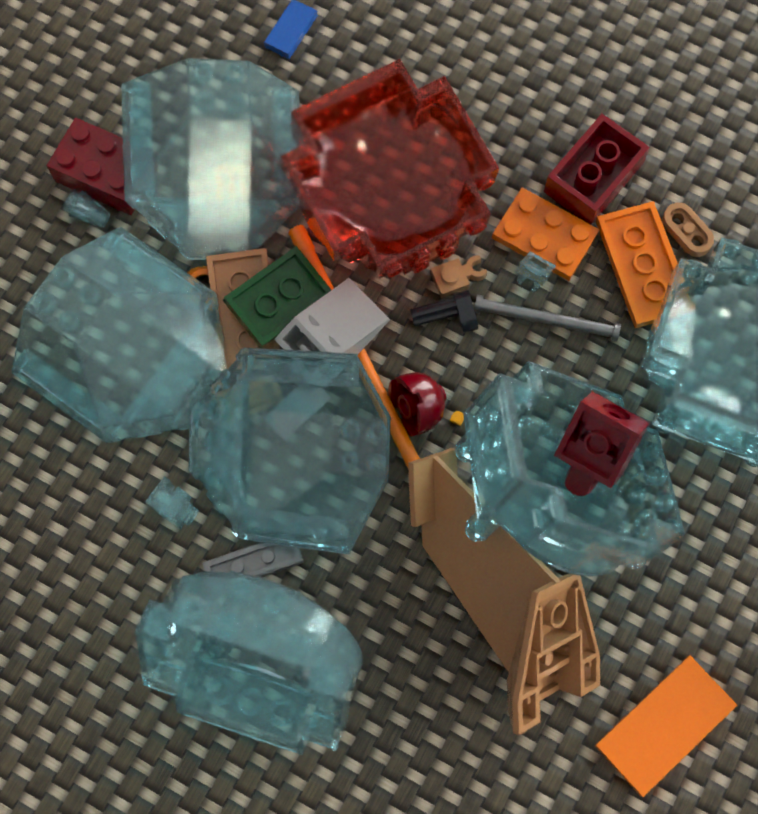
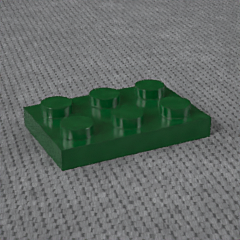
[223,246,331,349]

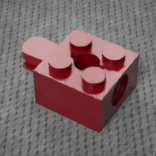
[554,391,650,496]

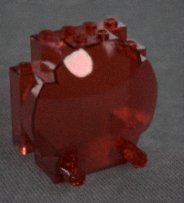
[281,59,499,279]

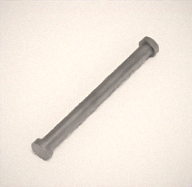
[474,295,621,342]

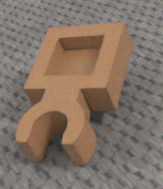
[430,255,487,299]

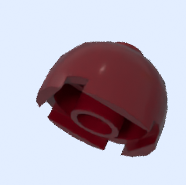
[388,372,446,436]

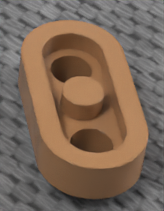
[662,203,714,257]

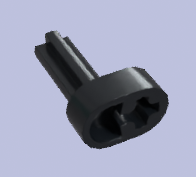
[410,289,479,333]

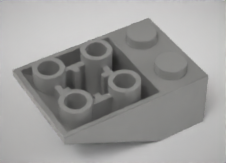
[274,278,390,387]

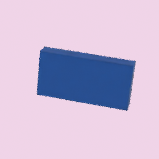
[264,0,318,59]

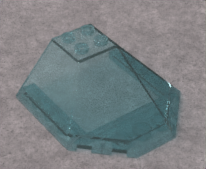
[121,58,304,260]
[11,227,229,443]
[189,348,391,554]

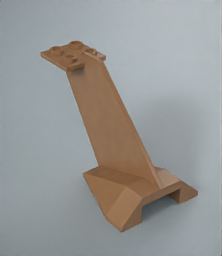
[408,448,600,735]

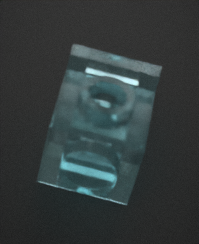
[145,476,199,530]

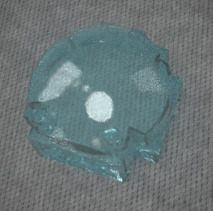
[641,237,758,467]
[455,361,685,576]
[135,570,363,755]

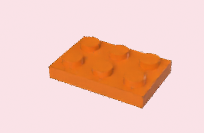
[492,187,600,281]

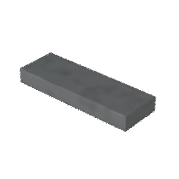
[202,531,304,594]

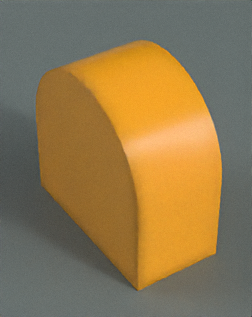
[450,411,464,426]

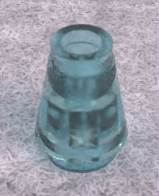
[63,190,111,228]

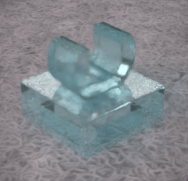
[516,252,556,292]

